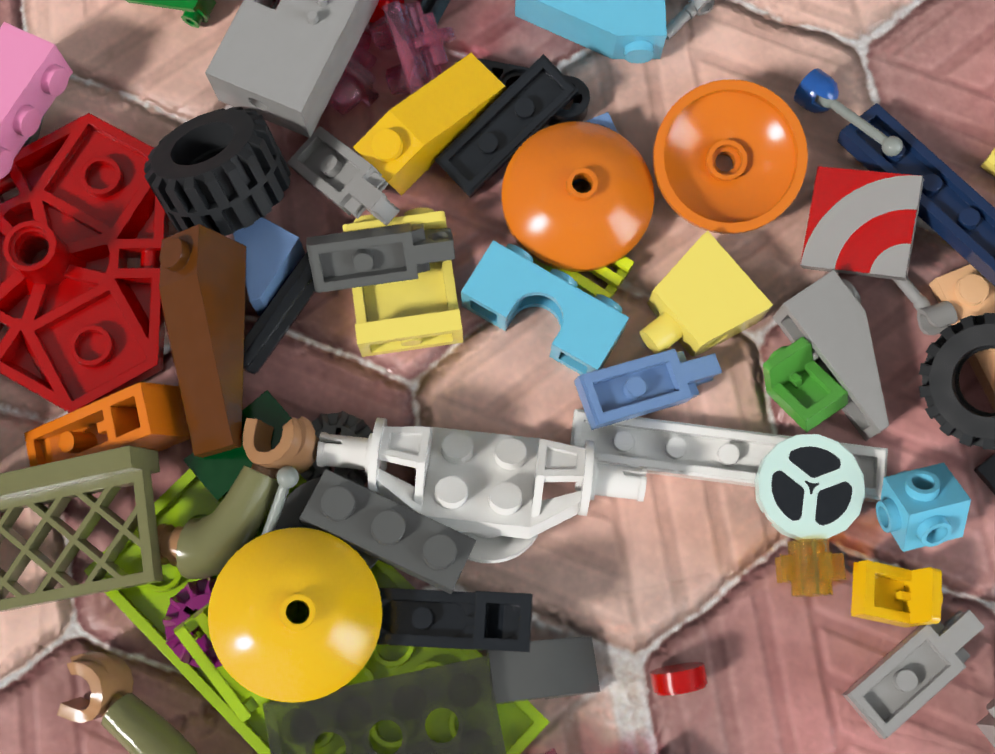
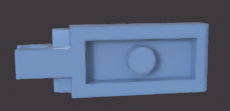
[574,349,722,430]

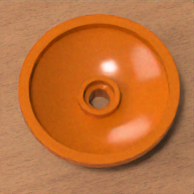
[653,79,808,234]
[501,121,654,272]

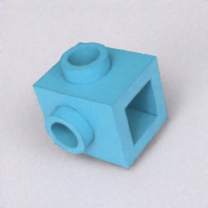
[876,462,971,552]

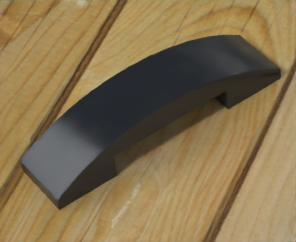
[306,587,533,652]

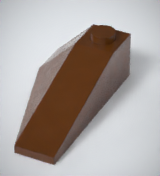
[159,224,246,458]

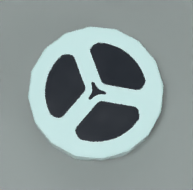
[755,434,865,542]

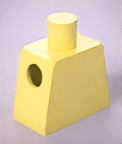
[639,231,773,357]

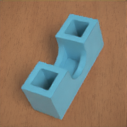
[461,240,629,375]

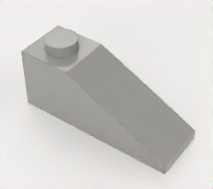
[772,270,889,441]

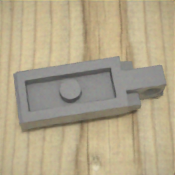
[287,126,400,226]
[842,610,985,739]

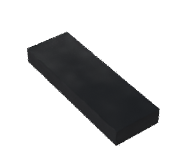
[435,54,578,198]

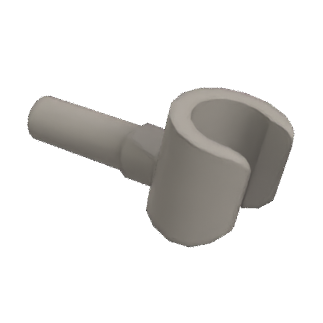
[666,0,715,40]
[893,277,958,335]

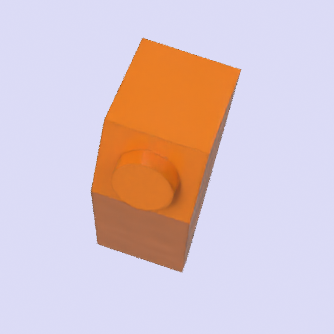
[24,382,190,467]

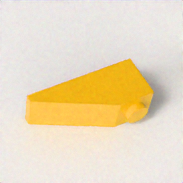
[353,53,507,196]

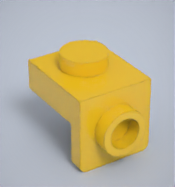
[851,560,943,628]

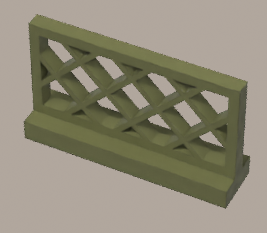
[0,445,163,612]

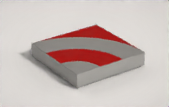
[800,166,924,281]

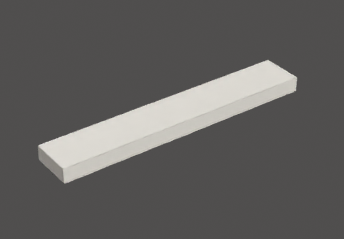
[570,409,888,503]

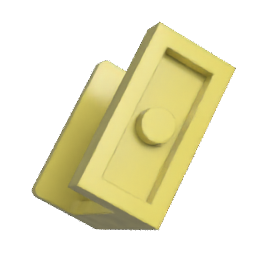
[342,208,463,357]

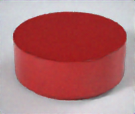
[650,662,708,696]

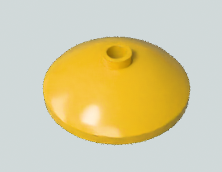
[208,527,382,703]

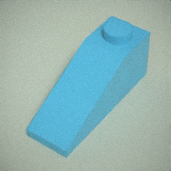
[515,0,667,64]

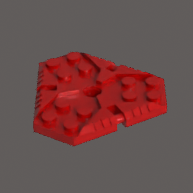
[0,113,169,413]

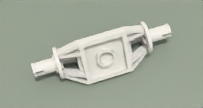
[316,417,647,539]

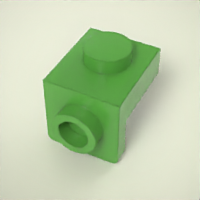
[763,337,848,433]

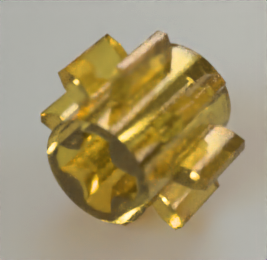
[775,539,846,597]

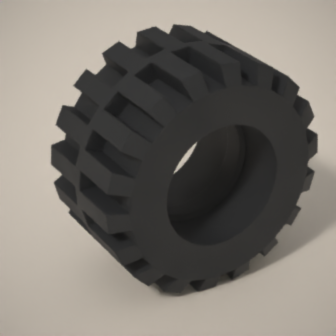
[144,107,291,236]
[919,313,995,450]

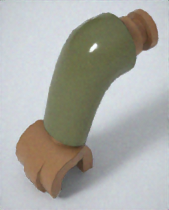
[157,416,319,579]
[57,651,198,754]

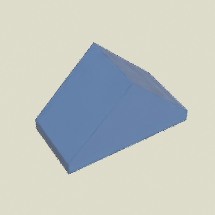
[233,217,305,316]

